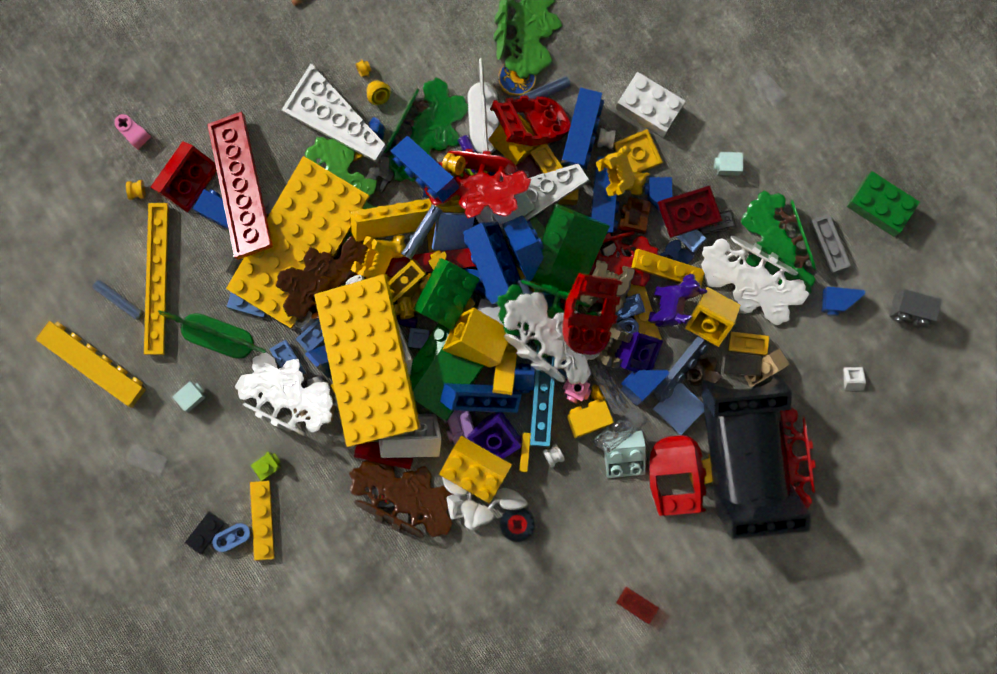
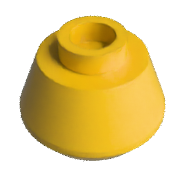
[366,80,391,105]

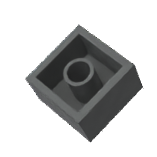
[889,289,942,328]

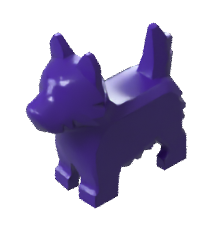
[648,274,707,327]

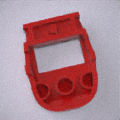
[490,95,571,146]
[563,273,623,355]
[650,435,707,516]

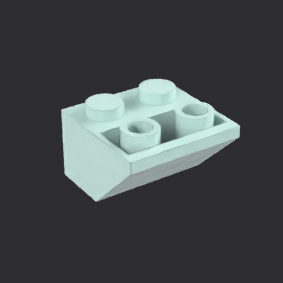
[603,431,645,478]

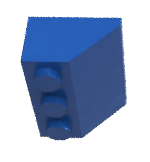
[502,215,544,282]
[620,370,670,406]

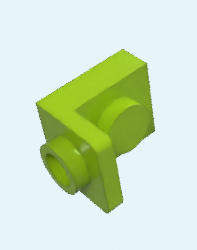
[250,451,281,481]

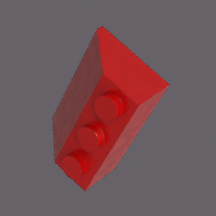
[150,141,217,213]

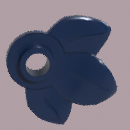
[660,240,695,264]

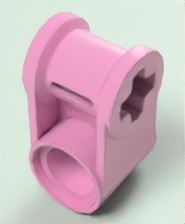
[114,114,151,150]

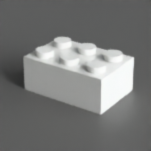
[616,72,685,138]

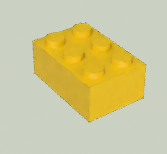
[439,436,512,504]

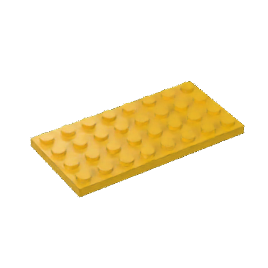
[226,156,370,328]
[314,274,421,447]

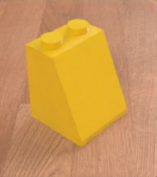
[685,287,741,347]
[443,308,509,368]

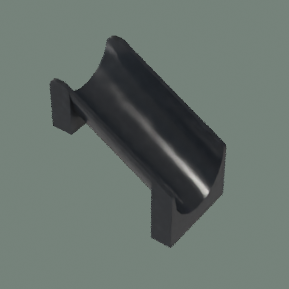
[702,374,811,540]

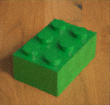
[846,171,920,237]
[413,258,479,330]

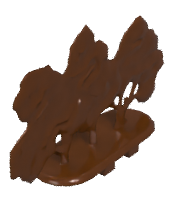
[276,236,369,319]
[349,460,454,538]

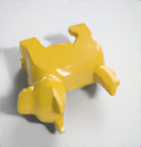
[596,146,650,196]
[351,234,406,281]

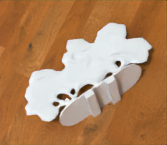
[468,58,499,154]
[701,236,809,325]
[504,292,600,384]
[235,353,333,437]

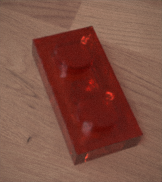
[615,586,659,624]

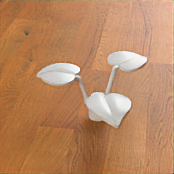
[442,477,528,530]

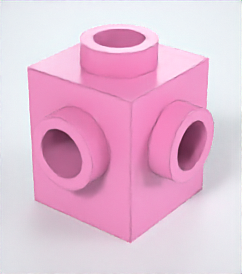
[562,378,592,404]

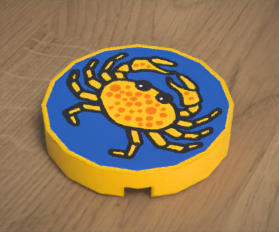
[499,64,536,96]

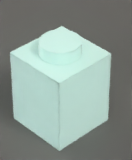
[714,152,743,176]
[172,382,206,413]

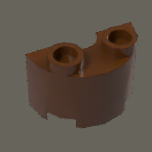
[618,197,651,234]

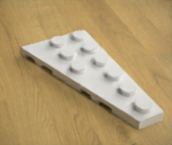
[282,64,387,163]
[475,164,590,237]

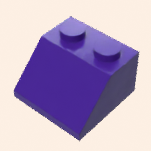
[467,412,522,459]

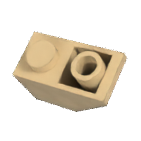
[742,348,790,387]

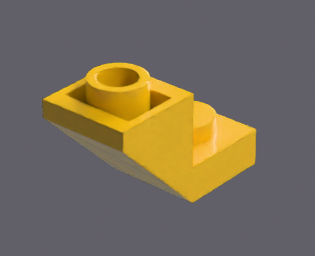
[419,250,447,290]

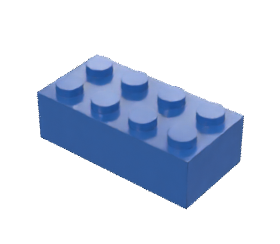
[561,87,605,170]
[463,222,521,304]

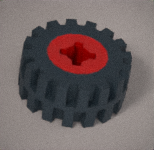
[500,508,535,542]

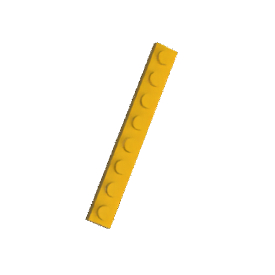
[144,203,169,355]

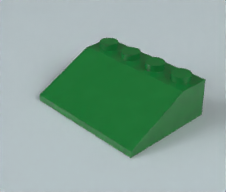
[532,203,610,293]
[409,323,484,422]

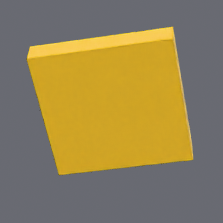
[613,129,663,173]

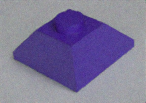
[615,332,663,372]

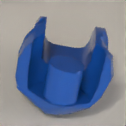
[368,117,385,140]

